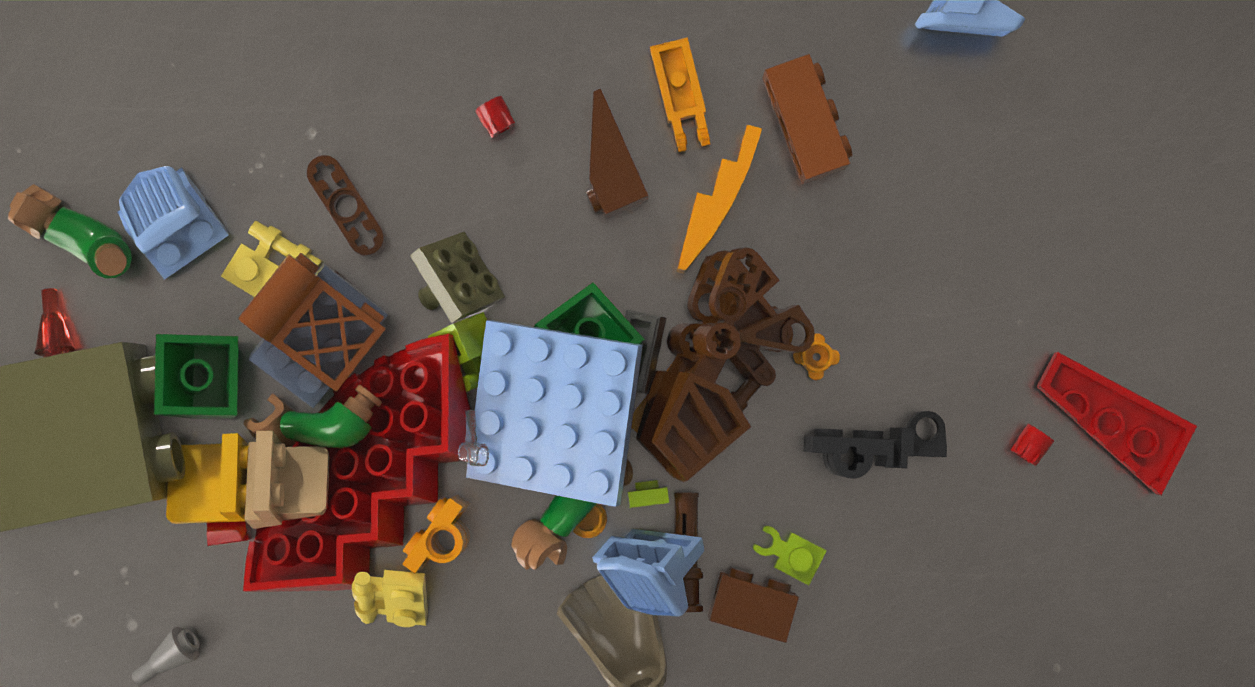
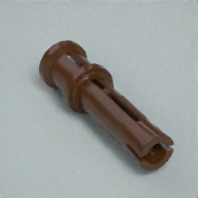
[674,493,703,612]

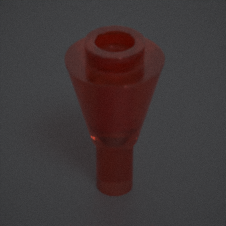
[34,288,75,358]

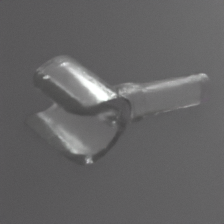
[458,410,489,466]

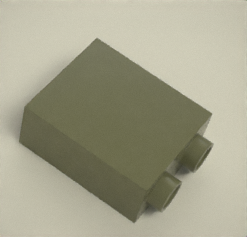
[0,342,185,532]

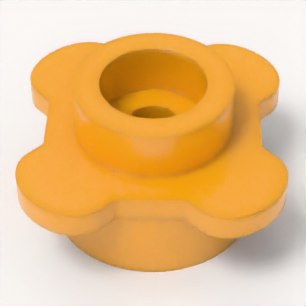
[793,333,840,380]

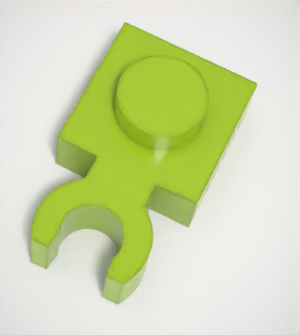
[752,525,827,586]

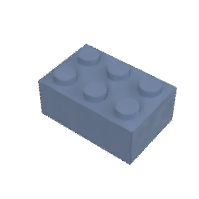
[249,263,388,408]

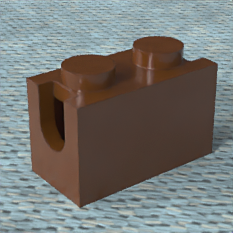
[707,567,799,643]

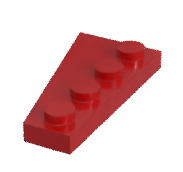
[1037,352,1197,495]

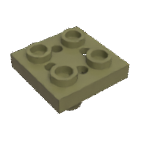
[410,232,505,323]

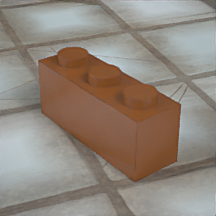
[762,54,853,185]

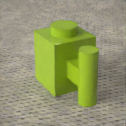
[428,312,487,392]

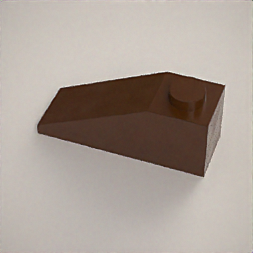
[586,89,648,219]

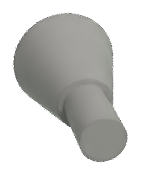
[132,627,200,686]

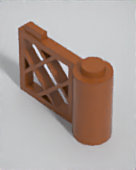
[238,253,386,392]

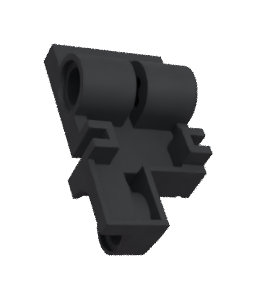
[804,411,947,479]

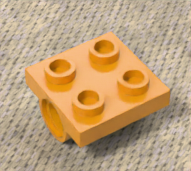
[402,494,470,573]

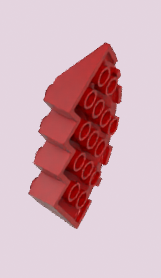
[243,333,473,592]

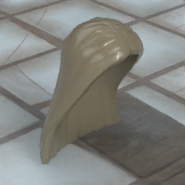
[557,575,667,687]

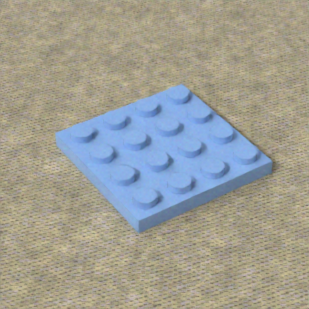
[466,320,643,507]

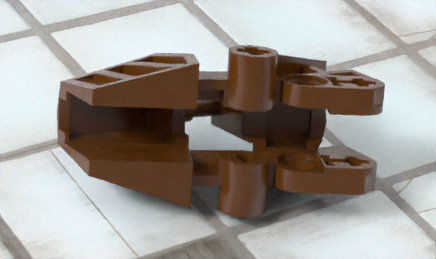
[636,247,815,482]

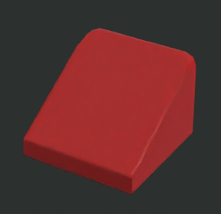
[207,521,252,546]

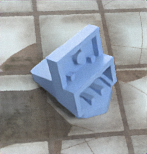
[915,0,1026,37]
[117,166,229,280]
[592,529,704,617]

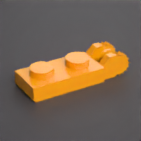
[650,37,710,152]

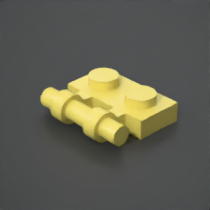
[221,221,323,297]
[352,570,428,627]

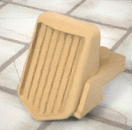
[245,431,329,529]

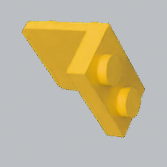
[166,433,249,524]

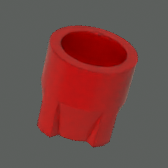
[475,96,515,138]
[1011,424,1054,466]

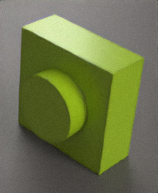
[628,480,669,508]

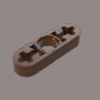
[307,155,386,257]

